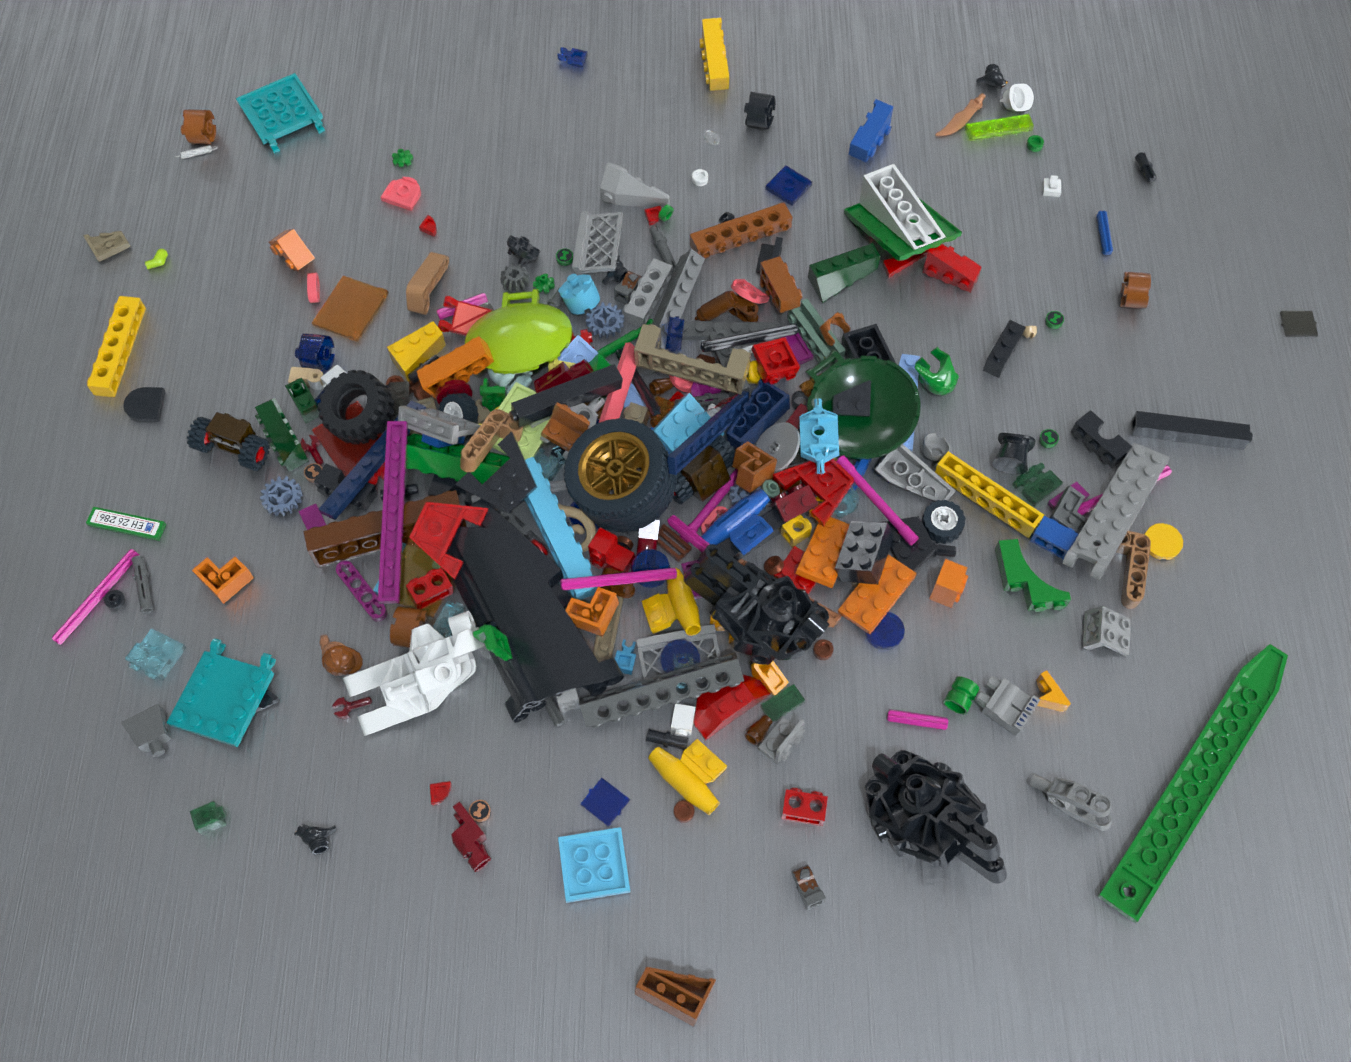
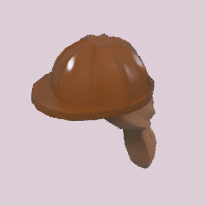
[319,635,363,677]

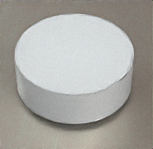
[692,169,708,186]

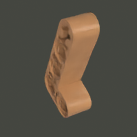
[406,252,449,315]
[460,409,523,472]
[1116,531,1151,609]

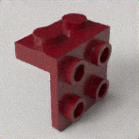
[769,484,819,523]

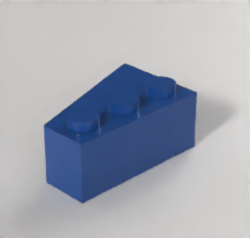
[848,99,893,163]

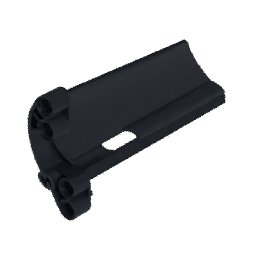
[446,527,624,723]

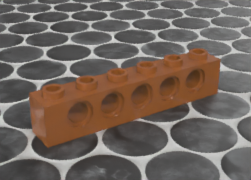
[690,202,793,258]

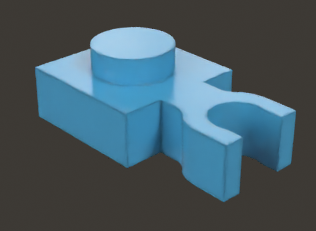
[615,639,636,675]

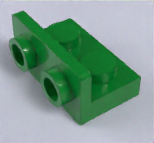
[480,378,507,412]
[473,625,513,661]

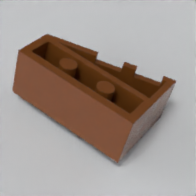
[759,256,802,313]
[635,967,716,1027]

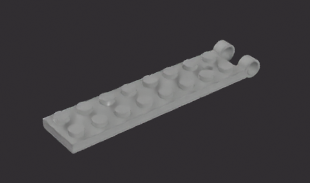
[1062,442,1170,581]

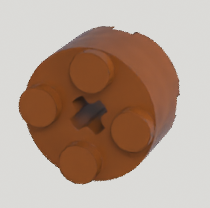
[181,109,216,144]
[1120,271,1151,309]
[390,606,428,648]

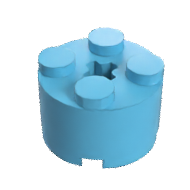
[558,274,600,315]

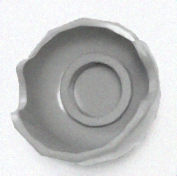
[922,432,951,462]

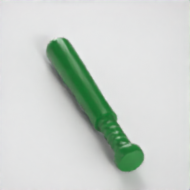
[597,319,653,359]

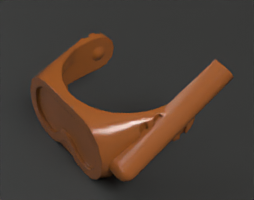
[819,312,851,346]

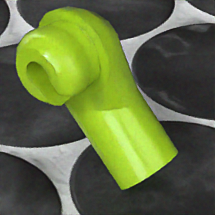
[145,248,168,270]

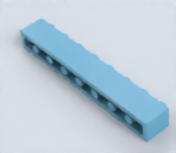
[524,457,598,600]

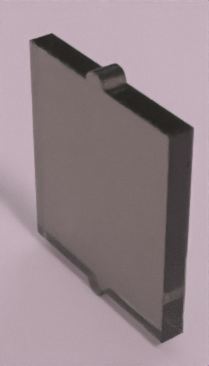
[1280,311,1318,337]

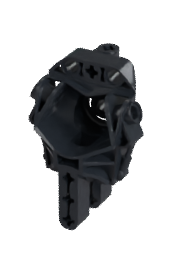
[684,544,830,665]
[865,750,1007,884]

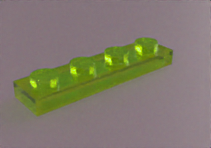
[965,114,1034,141]

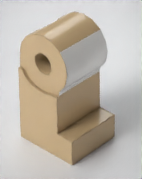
[288,367,323,390]

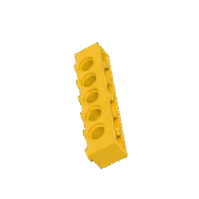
[87,296,146,397]
[935,451,1044,538]

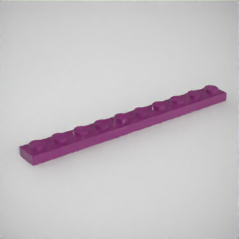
[378,421,408,604]

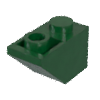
[285,377,321,423]

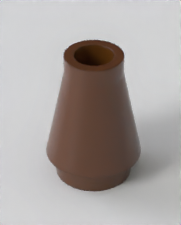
[649,377,675,397]
[744,715,773,745]

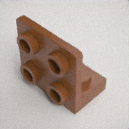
[541,402,590,452]

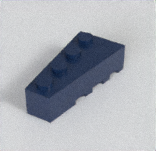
[727,378,790,451]

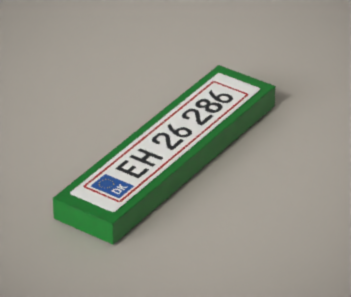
[86,507,167,541]

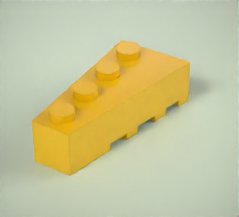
[699,18,729,91]

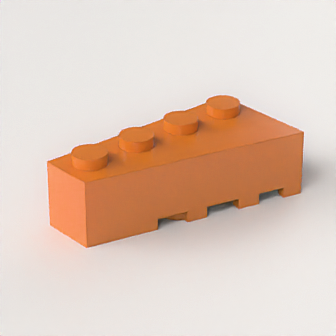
[417,336,494,399]

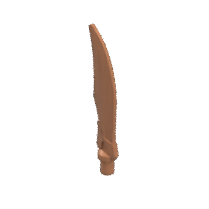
[935,93,986,136]

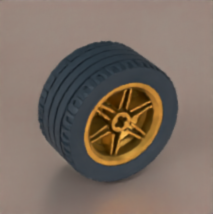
[564,418,677,533]

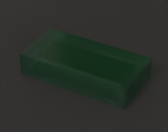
[760,684,805,722]

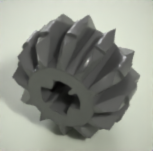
[500,264,530,293]

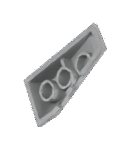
[600,162,670,209]
[874,444,955,502]

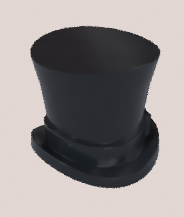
[992,433,1036,475]

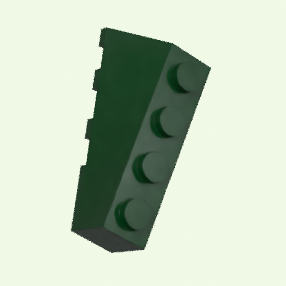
[808,243,880,304]
[255,398,309,472]

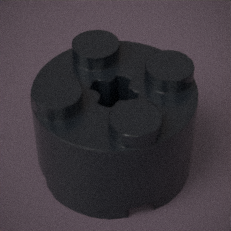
[744,92,776,129]

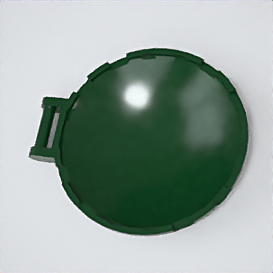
[805,350,921,459]

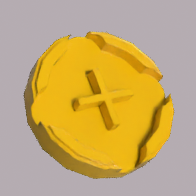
[1144,523,1184,560]

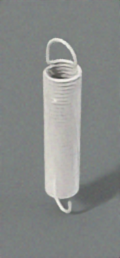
[175,145,217,159]

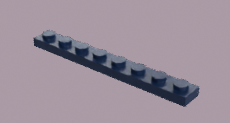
[667,391,749,475]
[319,400,426,520]

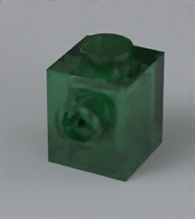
[190,801,227,835]

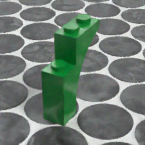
[995,539,1071,612]

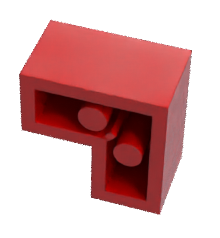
[588,528,635,572]

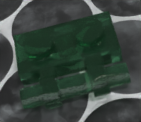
[1012,462,1063,506]

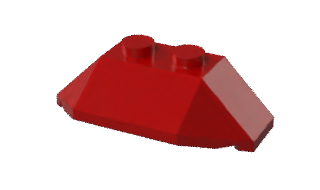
[693,674,771,741]

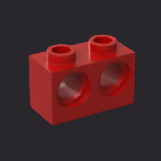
[406,568,453,609]
[781,788,828,826]

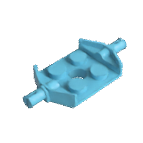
[800,399,839,474]

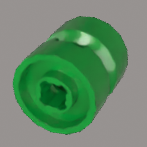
[943,676,980,715]

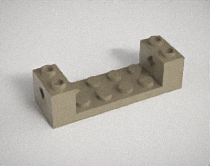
[634,324,751,395]

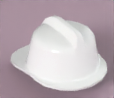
[1000,84,1034,111]

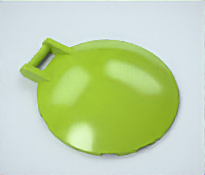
[465,289,572,374]

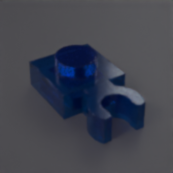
[557,47,588,67]

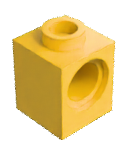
[781,515,812,548]

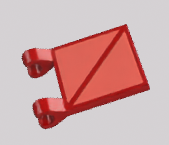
[438,296,492,336]

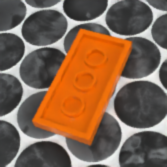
[796,517,850,588]
[838,555,917,634]

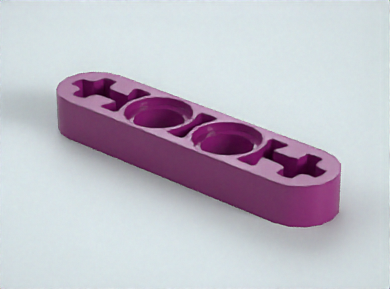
[336,561,387,622]

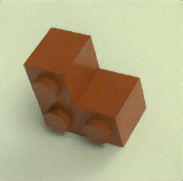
[732,441,777,493]

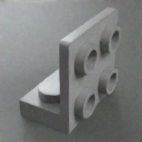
[1082,606,1131,656]
[758,717,805,765]

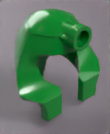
[914,347,959,396]

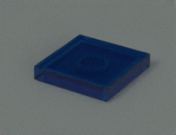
[765,165,813,206]

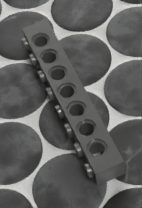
[579,652,744,728]

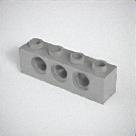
[623,259,673,327]

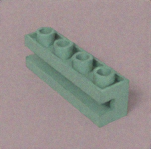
[787,299,845,369]

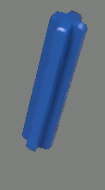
[1096,210,1113,255]

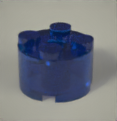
[295,333,335,371]

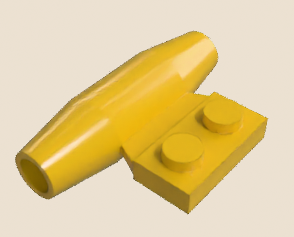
[641,568,701,636]
[648,739,727,815]

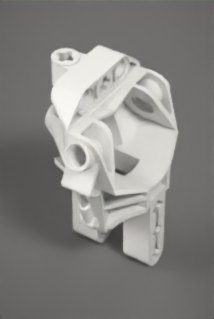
[343,611,485,736]

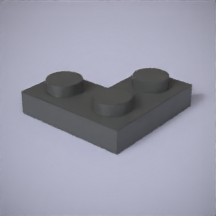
[1049,486,1088,534]

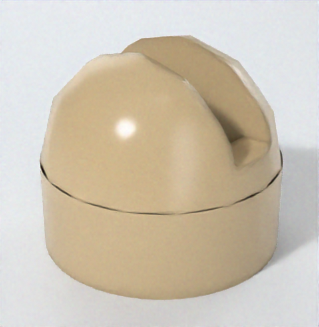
[1023,326,1037,339]

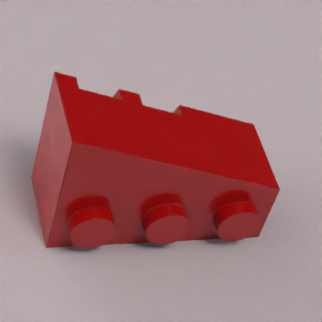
[923,244,982,293]

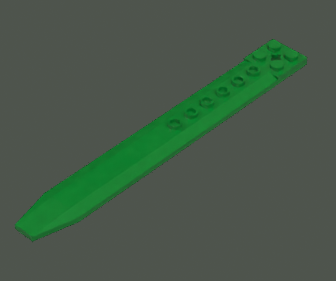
[1097,644,1288,923]

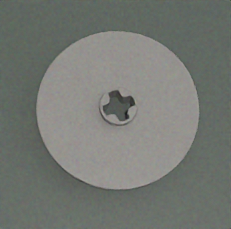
[755,422,800,474]

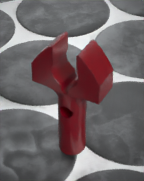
[300,435,324,466]
[332,697,372,719]

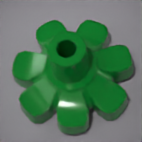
[392,149,413,167]
[533,274,555,294]

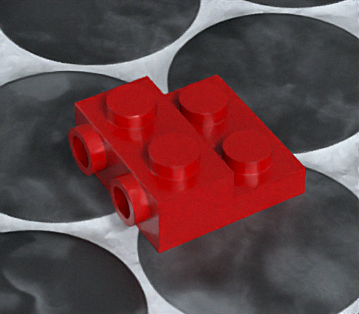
[751,337,800,384]

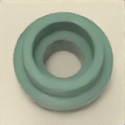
[761,480,780,498]

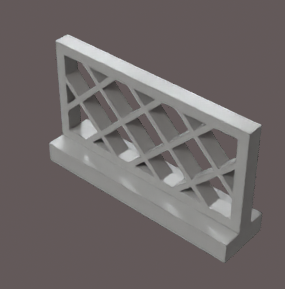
[572,211,623,275]
[398,406,481,444]
[636,624,724,679]

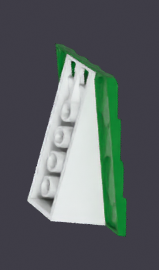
[844,164,962,261]

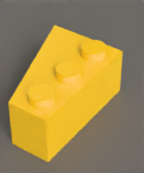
[387,321,446,382]

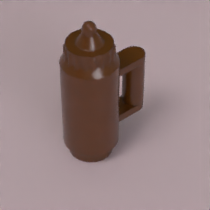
[694,290,738,321]

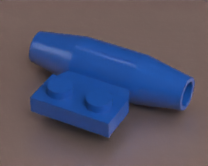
[701,489,773,556]

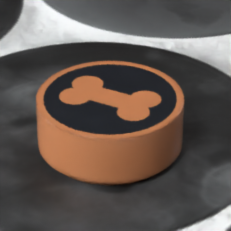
[304,463,322,483]
[469,800,491,822]

